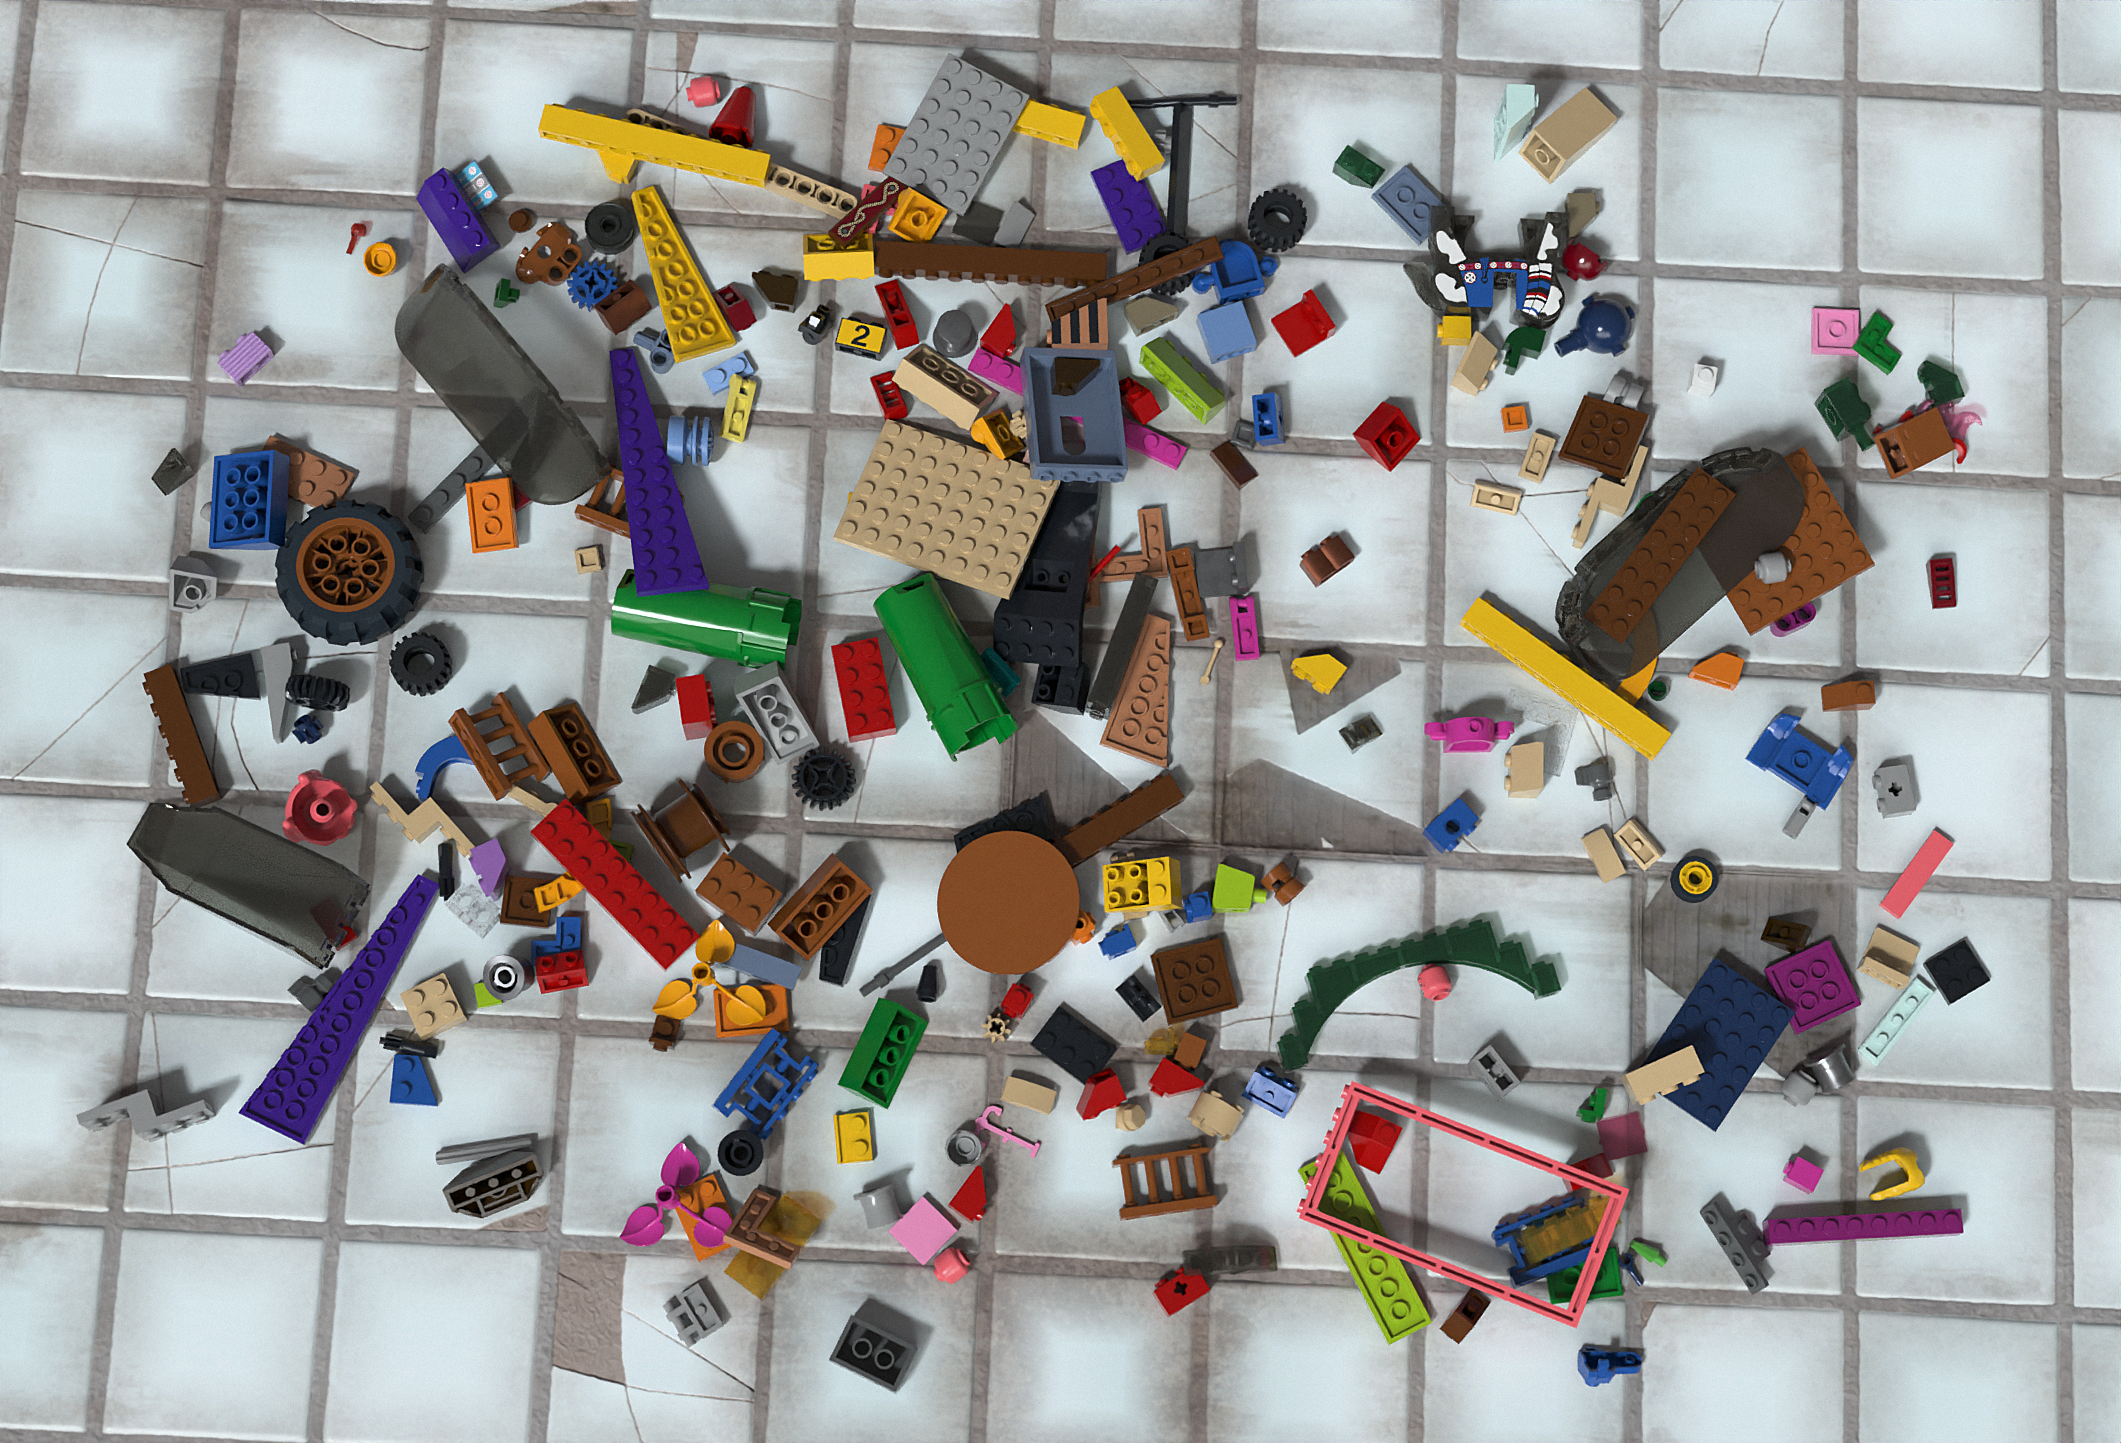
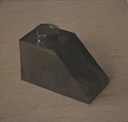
[631,664,677,715]

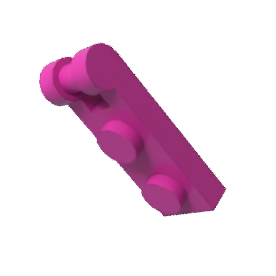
[1229,595,1260,661]

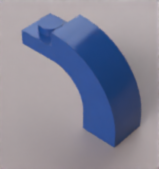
[415,736,475,802]

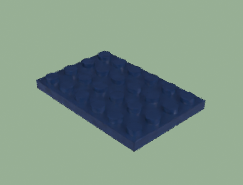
[1640,958,1796,1132]

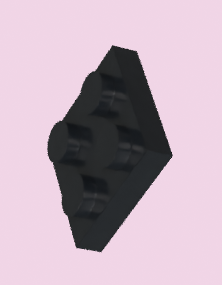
[1923,940,1991,1006]

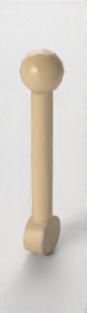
[1200,639,1223,686]

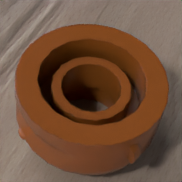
[704,720,765,784]

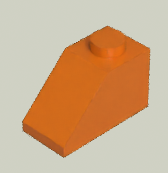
[1688,652,1744,691]

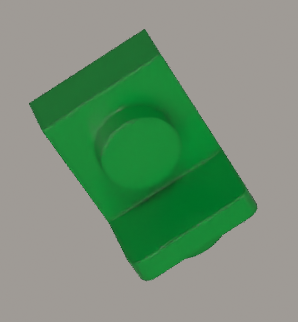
[1576,1088,1607,1123]

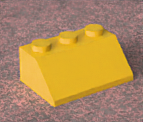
[803,232,874,282]

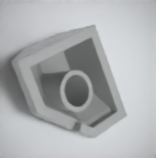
[169,555,218,614]

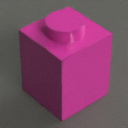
[1782,1157,1824,1194]

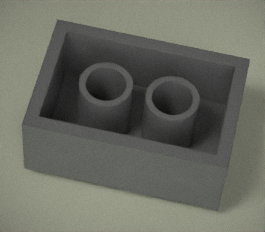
[829,1315,918,1394]

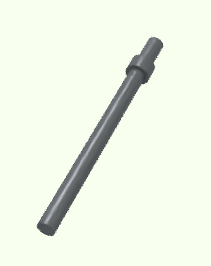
[859,933,947,997]

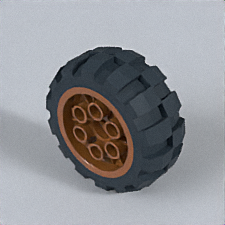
[275,499,424,646]

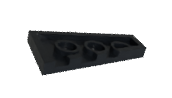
[954,794,1052,853]
[819,894,873,987]

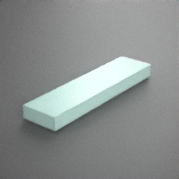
[1857,977,1935,1066]

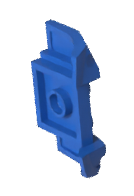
[1745,713,1853,811]

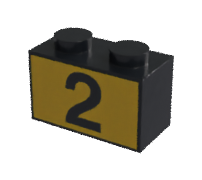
[835,317,887,361]

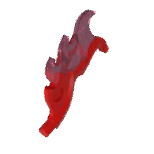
[1872,399,1982,464]

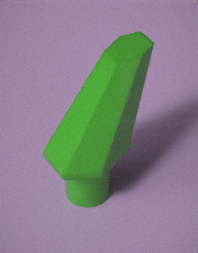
[1629,1240,1667,1267]

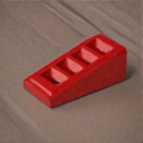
[870,371,908,422]

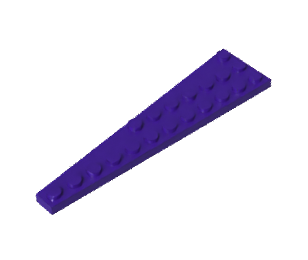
[609,348,709,597]
[238,874,440,1146]

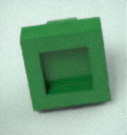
[493,278,520,308]

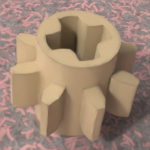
[1009,409,1027,439]
[981,1014,1011,1044]

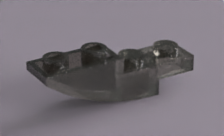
[1182,1245,1278,1277]

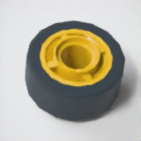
[1670,856,1718,903]

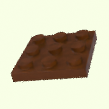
[1558,395,1650,479]
[1150,938,1238,1026]

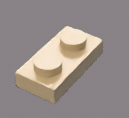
[1518,432,1556,484]

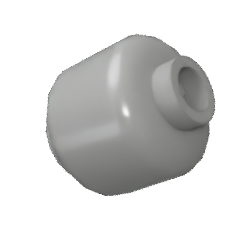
[1754,551,1791,584]
[1781,1070,1817,1107]

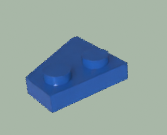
[389,1054,438,1107]

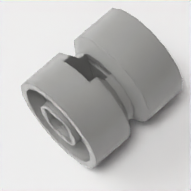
[1603,374,1644,410]

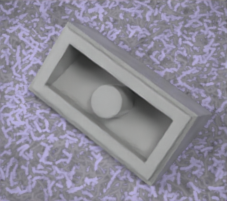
[994,201,1035,249]

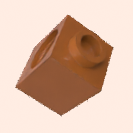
[1173,1032,1207,1072]

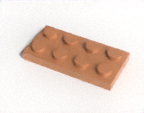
[262,435,355,508]

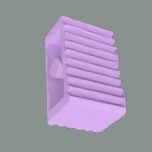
[217,331,274,387]

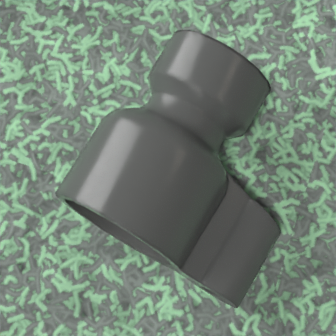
[1574,764,1612,801]
[288,973,334,1013]

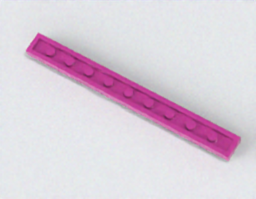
[968,348,1187,470]

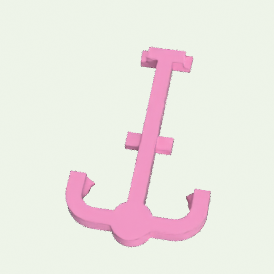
[974,1106,1041,1158]

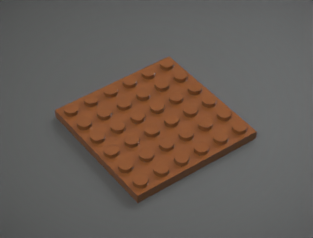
[1697,446,1875,636]

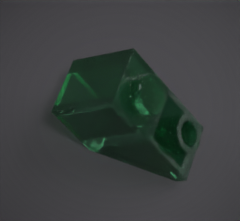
[1332,145,1385,189]
[1917,360,1965,409]

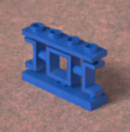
[711,1028,818,1140]
[1491,1196,1595,1289]

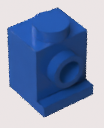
[1183,891,1213,924]
[1098,924,1137,960]

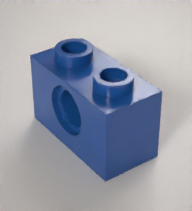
[1422,798,1479,854]

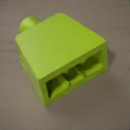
[1211,864,1267,913]

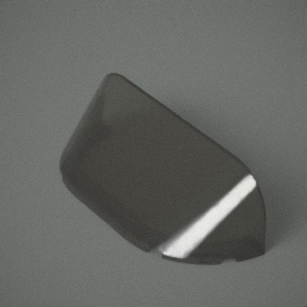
[395,263,613,505]
[1555,447,1804,681]

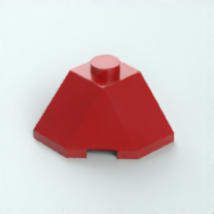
[1347,1110,1402,1175]

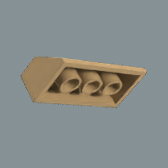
[892,343,998,431]

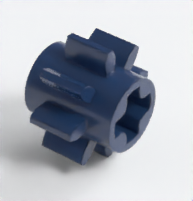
[292,715,324,744]

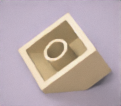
[1451,331,1499,397]
[1504,742,1544,799]

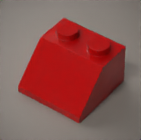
[1352,401,1421,472]

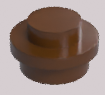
[509,210,532,233]

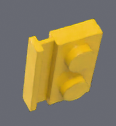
[833,1112,873,1165]

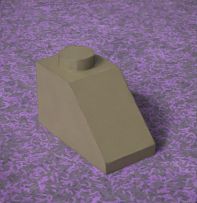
[1564,193,1600,245]
[1124,296,1179,337]

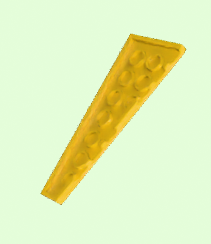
[631,186,737,364]

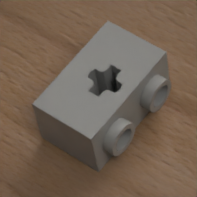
[1872,764,1916,819]
[1468,1045,1521,1101]

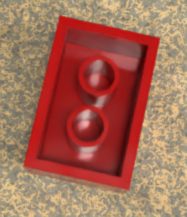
[675,674,718,740]

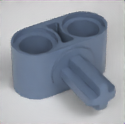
[633,329,675,374]

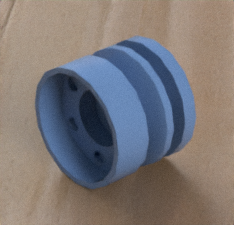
[667,415,714,466]

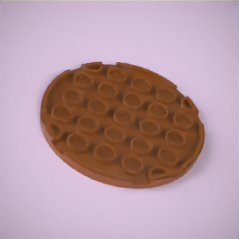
[937,831,1081,975]

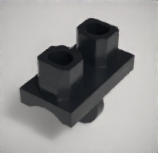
[798,304,834,345]
[1115,974,1162,1023]

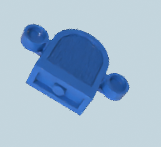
[1192,238,1277,306]

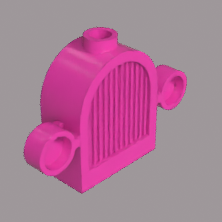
[1424,717,1515,753]

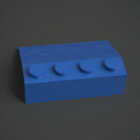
[209,450,290,550]

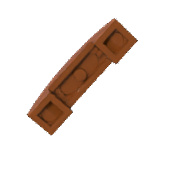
[1166,547,1210,642]

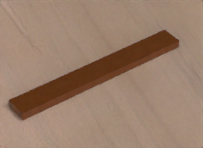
[1045,236,1225,321]

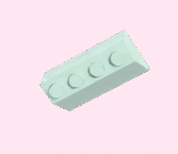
[1494,84,1539,162]

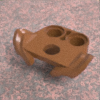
[515,221,582,286]

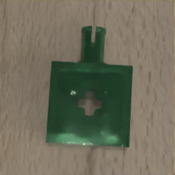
[1814,377,1875,452]

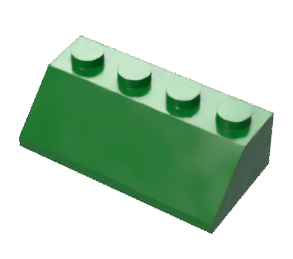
[837,998,928,1109]

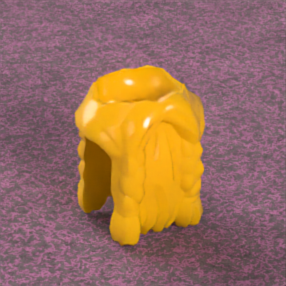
[1858,1147,1925,1201]

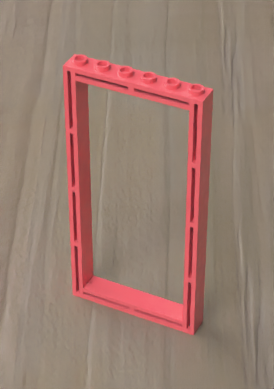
[1297,1081,1629,1329]

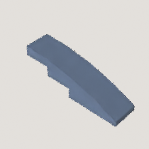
[715,943,802,991]

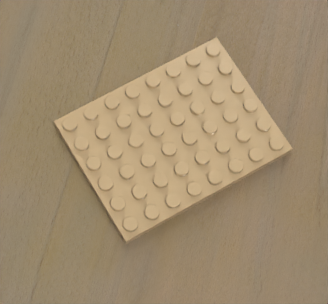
[833,419,1061,600]

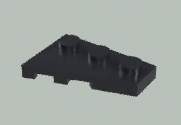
[180,653,261,700]

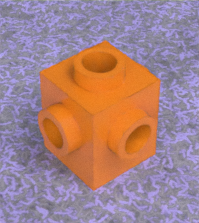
[1069,909,1096,946]

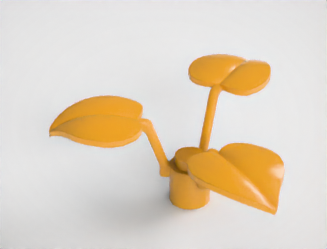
[652,920,766,1025]

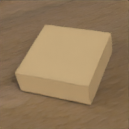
[574,546,602,575]

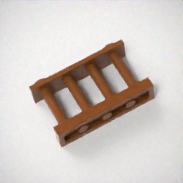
[574,462,685,539]
[448,692,551,801]
[1111,1144,1218,1221]

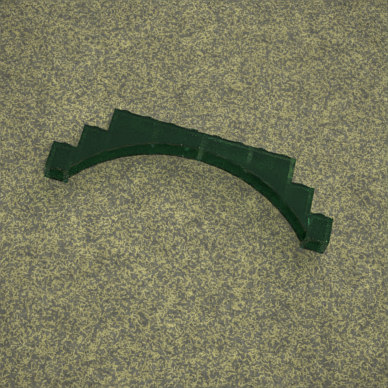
[1275,919,1561,1073]

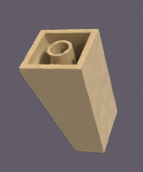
[1518,87,1618,184]

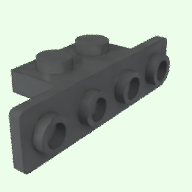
[1700,1202,1771,1295]

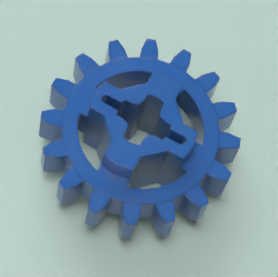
[567,261,618,312]

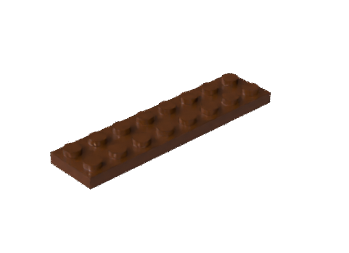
[1583,467,1736,644]

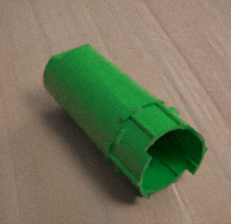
[611,569,802,670]
[873,573,1019,762]

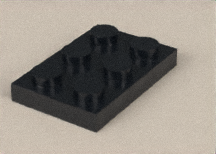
[1030,1006,1117,1086]

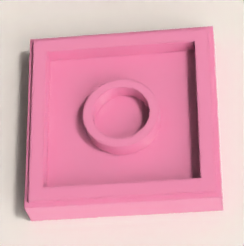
[1811,308,1859,356]
[888,1196,958,1266]

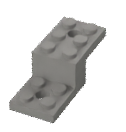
[76,1089,215,1142]

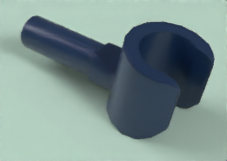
[1618,1253,1643,1286]

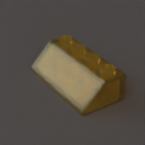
[724,1194,822,1302]

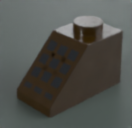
[1050,358,1100,396]

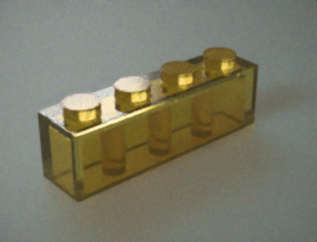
[1518,1195,1622,1266]

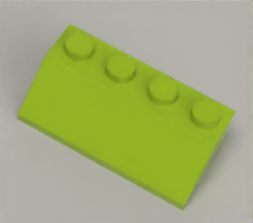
[1139,337,1226,426]

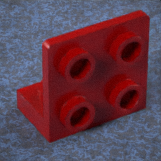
[1271,289,1336,358]

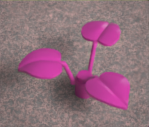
[620,1142,732,1248]

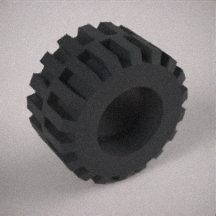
[1248,189,1307,253]
[1138,232,1196,296]
[389,632,452,697]

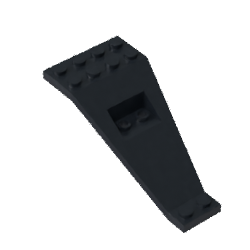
[993,480,1102,667]

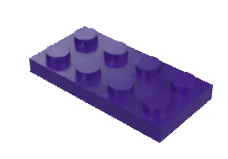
[1090,159,1166,255]

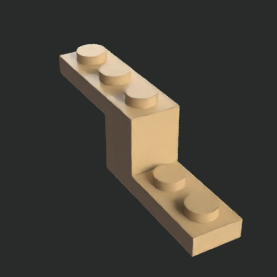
[1571,445,1648,550]
[370,781,475,858]

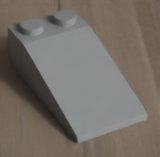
[734,660,821,765]

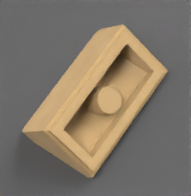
[1470,480,1521,516]
[1613,818,1665,871]

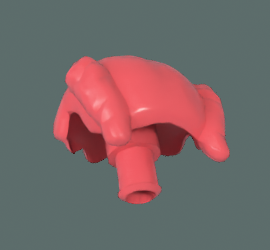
[282,769,358,846]

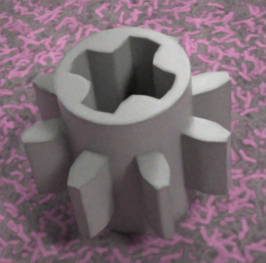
[1149,129,1172,158]

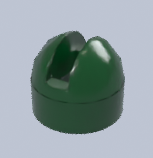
[1648,681,1668,701]

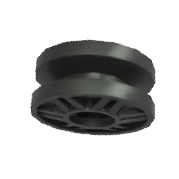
[585,202,635,255]

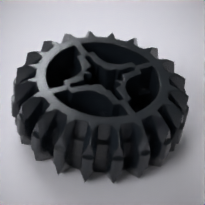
[285,674,350,712]
[791,747,856,811]

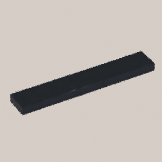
[1166,102,1192,239]

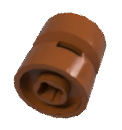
[1261,861,1306,907]

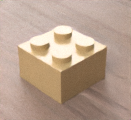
[400,973,467,1041]

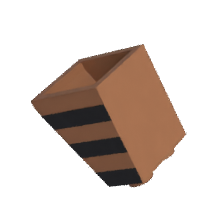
[1046,298,1108,350]

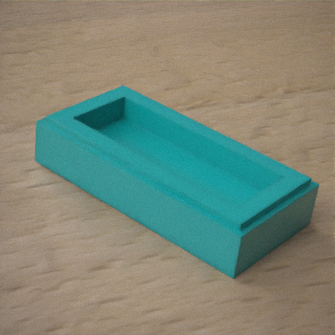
[980,646,1022,697]

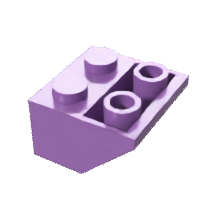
[468,838,511,902]

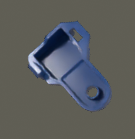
[1577,1346,1642,1387]

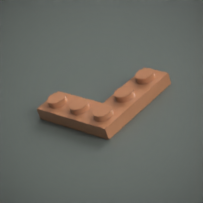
[1096,508,1168,584]
[723,1188,801,1270]

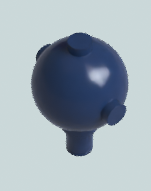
[1554,295,1635,357]

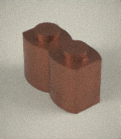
[1299,535,1355,587]

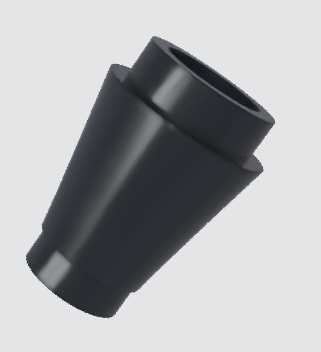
[916,965,940,1003]

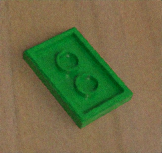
[1544,1246,1623,1305]

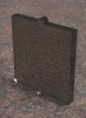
[952,201,1003,247]

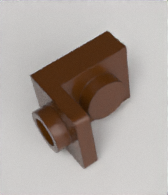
[648,1015,681,1052]

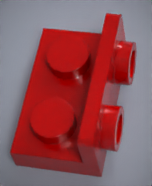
[535,950,589,994]

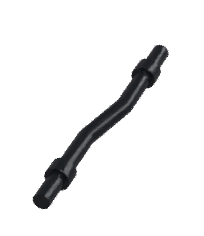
[1125,94,1237,109]

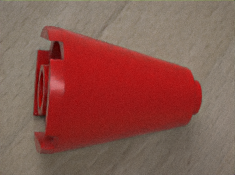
[709,86,756,149]

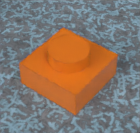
[1500,406,1528,433]

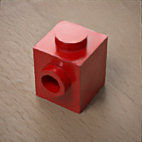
[1001,983,1034,1020]

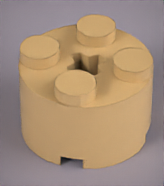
[1186,1091,1244,1143]

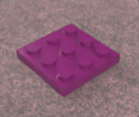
[1763,940,1861,1035]

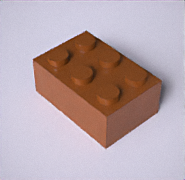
[695,852,783,937]

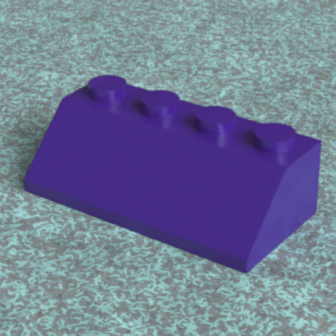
[416,167,501,274]

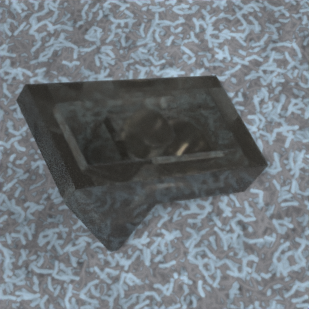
[1338,715,1382,755]

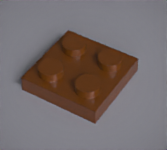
[499,875,554,929]

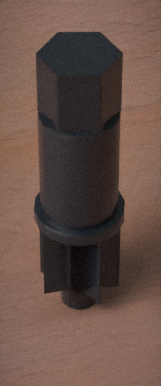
[438,843,455,902]
[379,1034,439,1059]

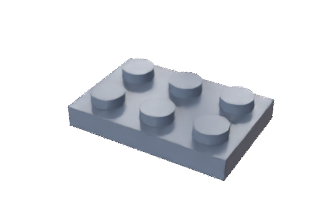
[1371,166,1453,246]

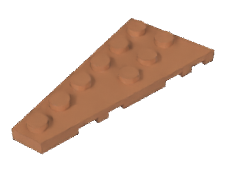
[1099,614,1170,769]

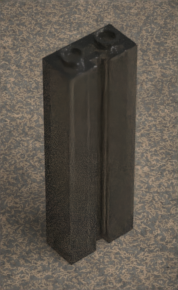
[1086,572,1159,721]

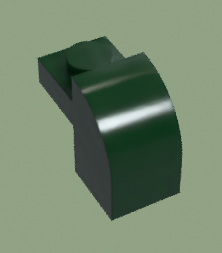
[1502,327,1546,376]

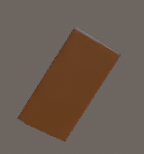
[1210,441,1257,490]

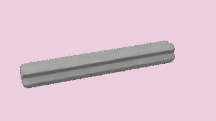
[435,1138,533,1165]

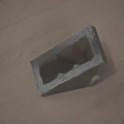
[151,448,195,496]

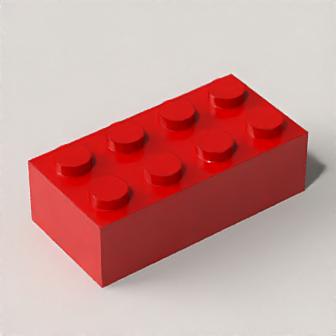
[831,637,896,743]

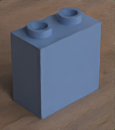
[1196,301,1257,364]

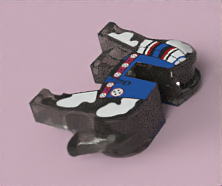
[1403,205,1570,330]

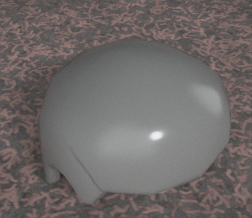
[945,1130,983,1167]

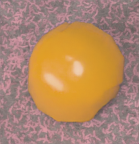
[363,242,399,277]

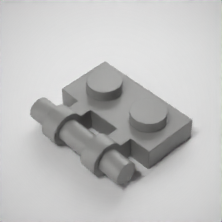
[663,1283,724,1348]

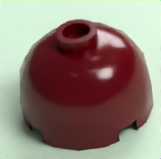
[1561,238,1609,282]

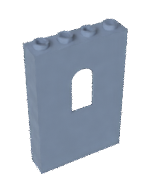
[1020,347,1128,483]

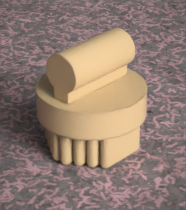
[1115,1104,1146,1131]

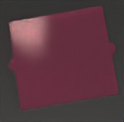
[1596,1113,1648,1161]

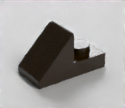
[1760,918,1812,954]

